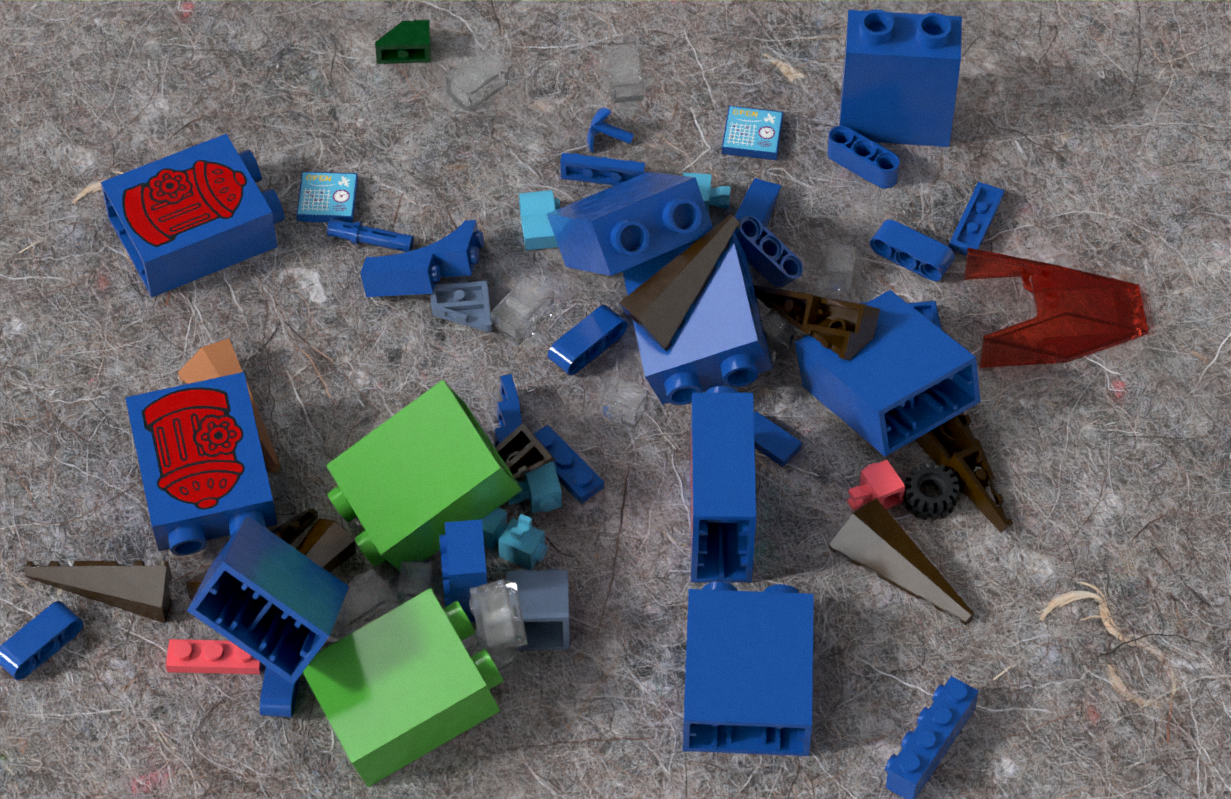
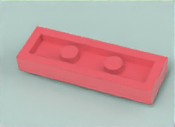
[166,639,261,674]

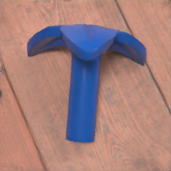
[587,107,634,153]

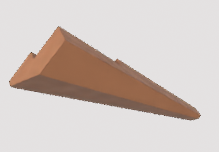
[178,338,281,473]

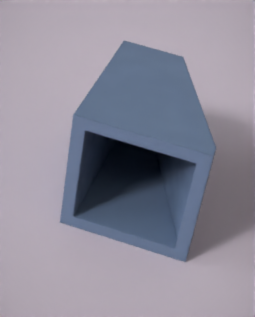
[506,568,570,651]

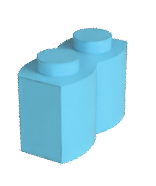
[519,190,560,250]

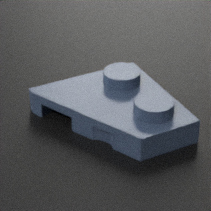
[430,281,492,332]

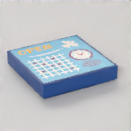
[721,106,784,160]
[296,171,358,223]

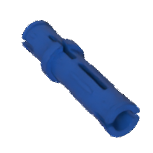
[327,218,414,252]

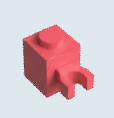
[847,459,905,511]

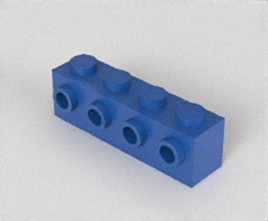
[885,676,979,799]

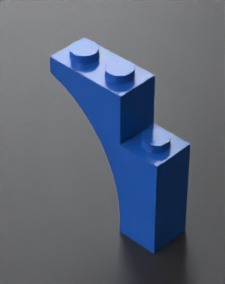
[360,220,484,297]

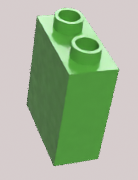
[326,380,522,575]
[303,588,504,787]

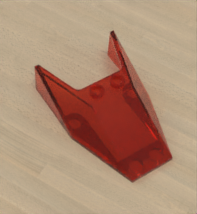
[964,248,1149,368]

